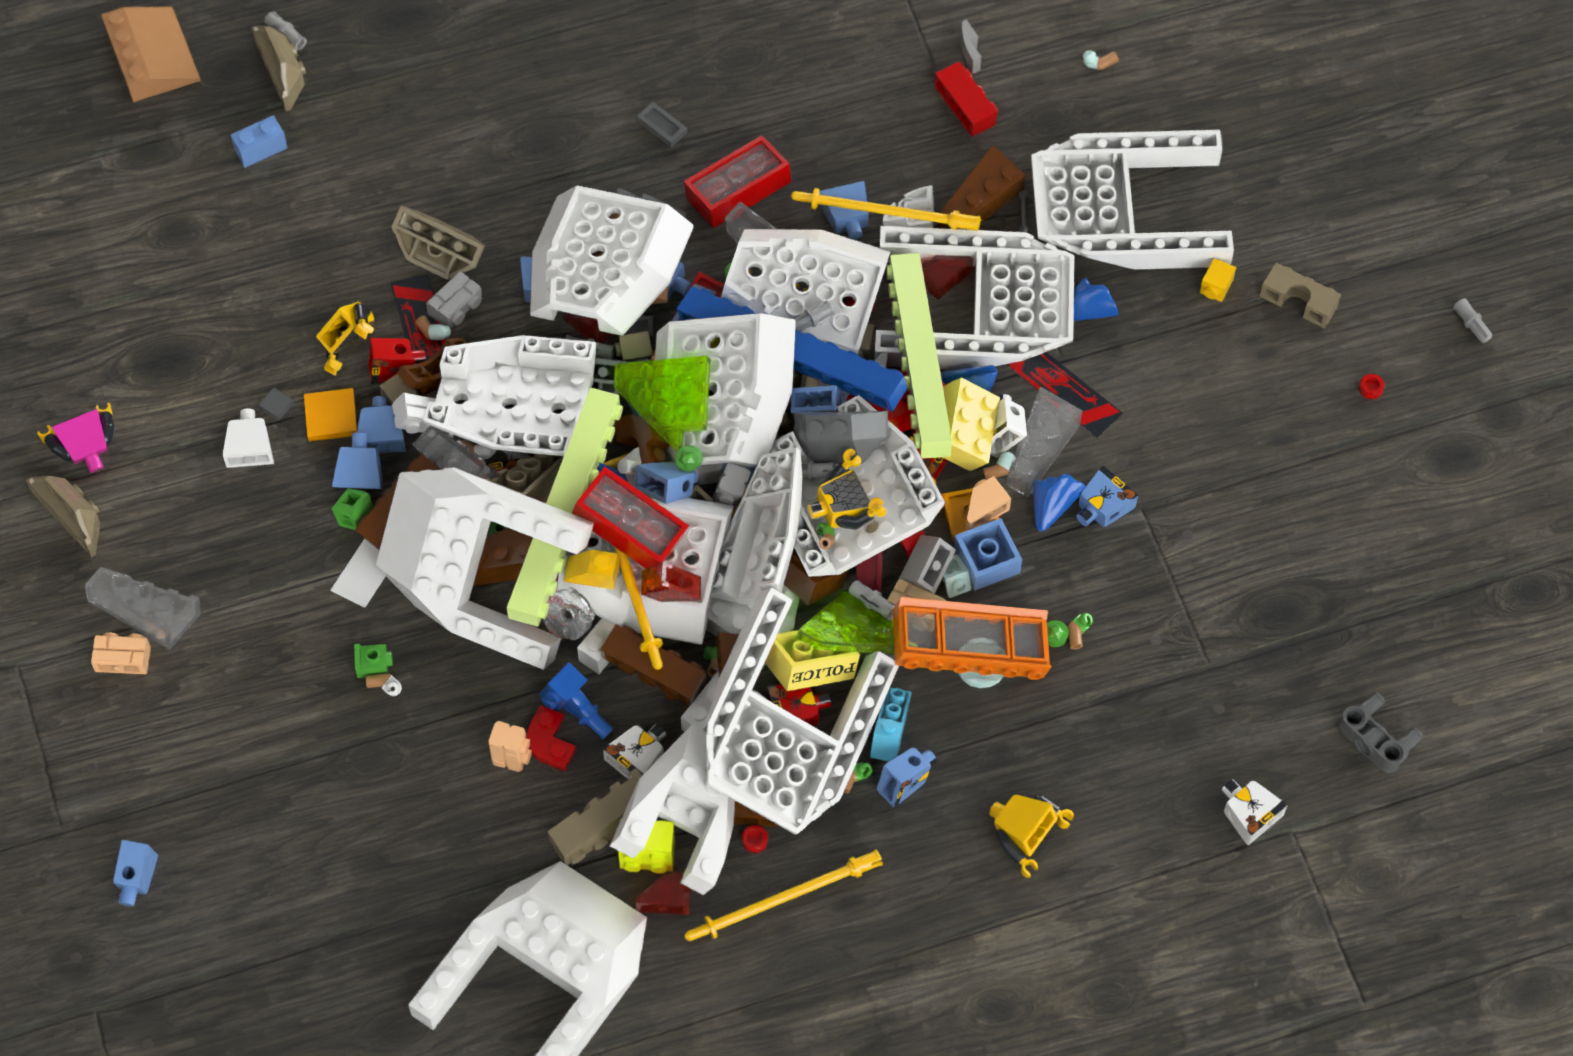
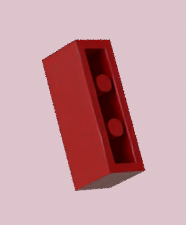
[934,62,998,137]

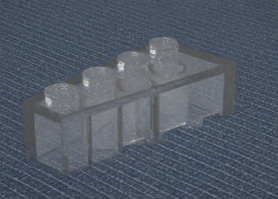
[412,426,497,480]
[85,567,201,650]

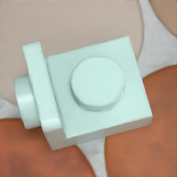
[942,554,972,598]

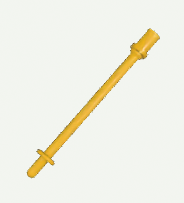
[791,188,981,231]
[614,547,663,670]
[685,850,883,941]

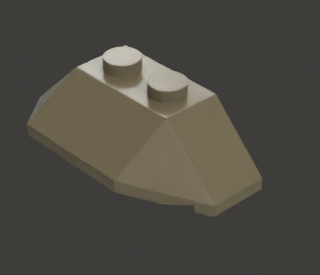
[251,26,306,112]
[391,205,485,280]
[26,476,100,557]

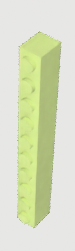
[886,253,952,459]
[507,387,623,627]

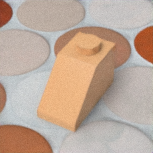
[966,476,1011,531]

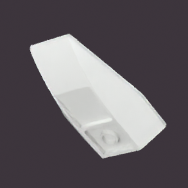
[710,448,802,604]

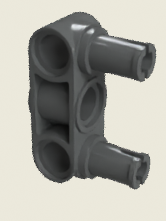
[1339,692,1423,773]

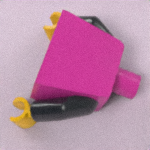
[37,403,115,473]

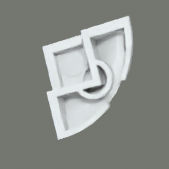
[883,186,934,228]

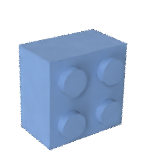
[953,518,1022,591]

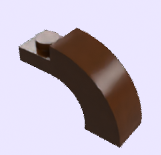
[397,337,467,395]
[615,415,671,464]

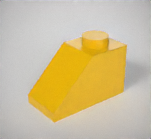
[563,550,620,590]

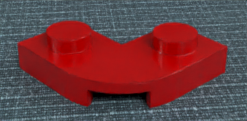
[526,705,576,772]

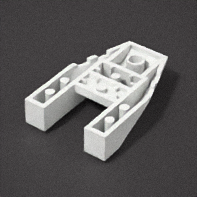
[610,724,735,895]

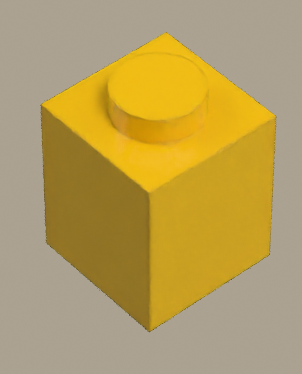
[1200,258,1236,302]

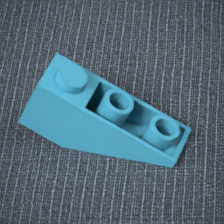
[870,687,912,762]

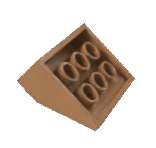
[101,7,201,102]

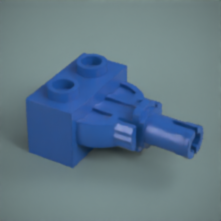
[539,663,614,739]

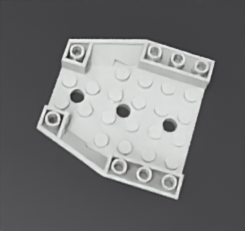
[530,186,693,336]
[721,229,890,354]
[652,313,796,470]
[423,335,596,456]
[771,395,945,577]
[557,495,734,645]

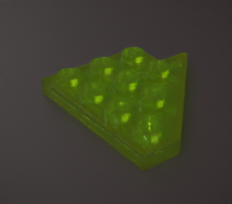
[614,355,711,451]
[796,591,918,654]

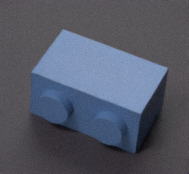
[230,115,287,168]

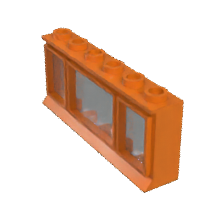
[893,597,1051,680]

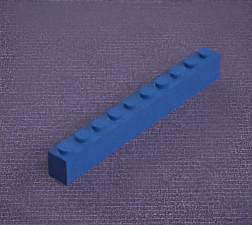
[677,286,907,412]

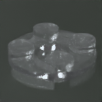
[544,587,595,640]

